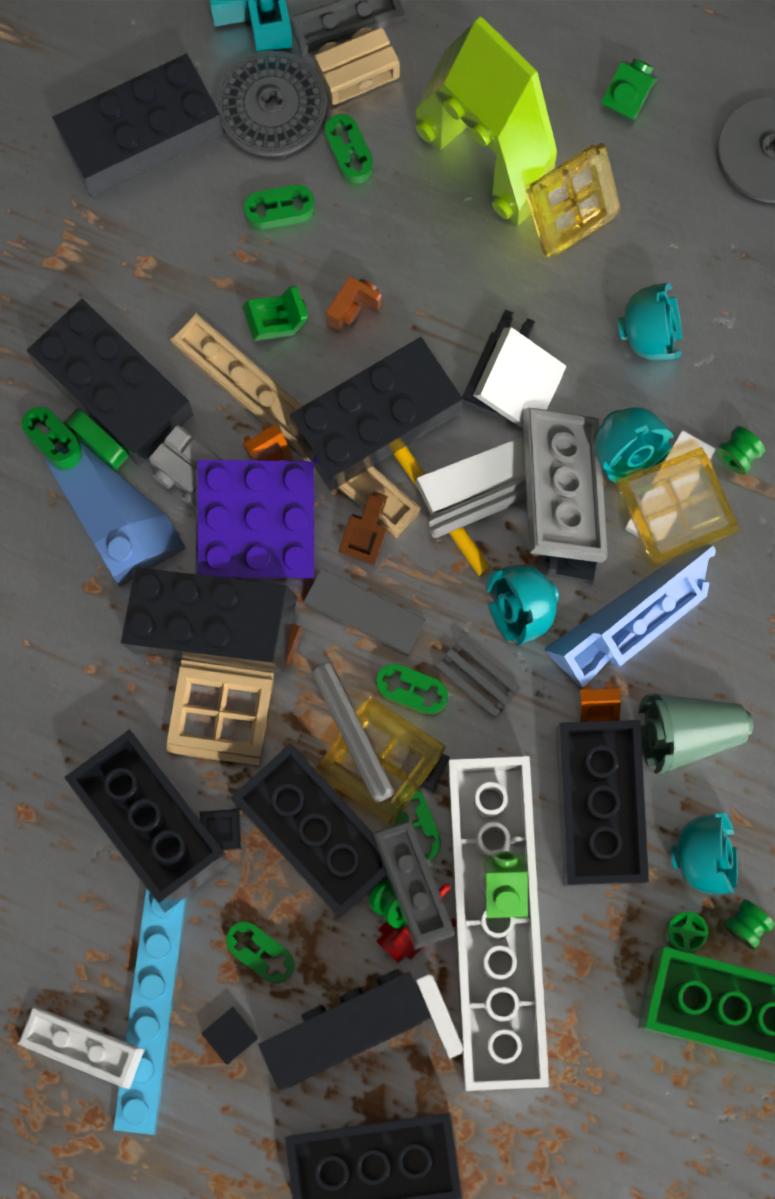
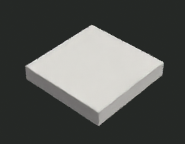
[473,327,566,429]
[416,974,464,1059]

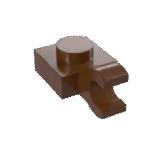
[338,491,389,565]

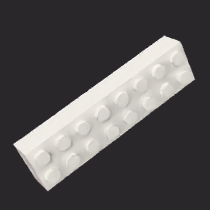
[448,756,549,1091]

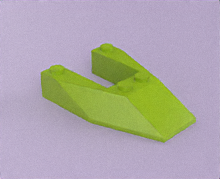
[415,16,557,226]

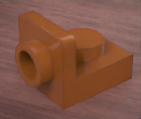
[326,276,382,333]

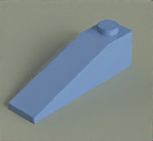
[43,439,186,587]

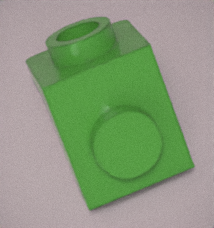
[484,851,528,918]

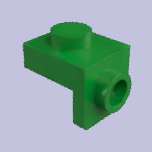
[601,58,659,120]
[242,286,307,341]

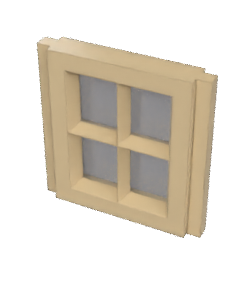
[166,660,275,767]

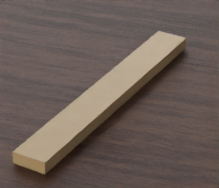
[170,313,421,539]

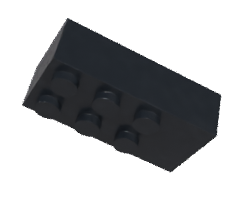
[52,53,224,197]
[26,298,193,466]
[289,337,463,491]
[121,567,297,673]
[556,720,649,886]
[64,729,230,913]
[231,743,387,919]
[258,969,431,1091]
[285,1112,464,1199]

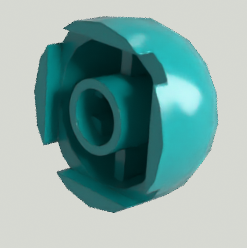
[618,282,682,361]
[594,407,674,483]
[486,565,559,646]
[671,812,738,894]

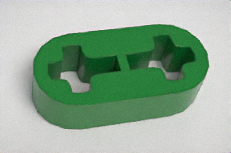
[325,114,373,184]
[244,185,315,230]
[21,406,82,470]
[64,408,129,471]
[376,664,448,716]
[391,787,442,862]
[226,922,295,984]

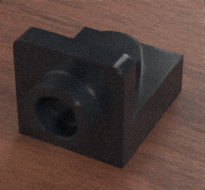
[541,555,597,584]

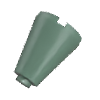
[638,693,753,774]

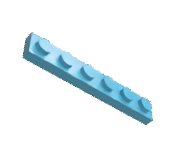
[113,889,187,1135]

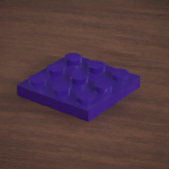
[196,459,314,578]

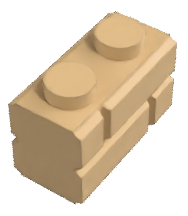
[314,27,400,105]

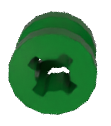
[716,426,766,475]
[369,878,406,928]
[723,899,775,950]
[664,911,708,953]

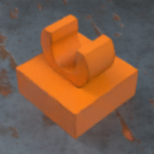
[243,424,294,461]
[578,681,621,722]

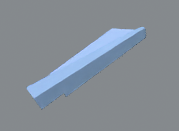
[545,543,716,687]

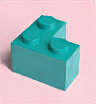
[210,0,293,52]

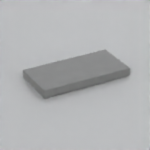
[523,407,608,563]

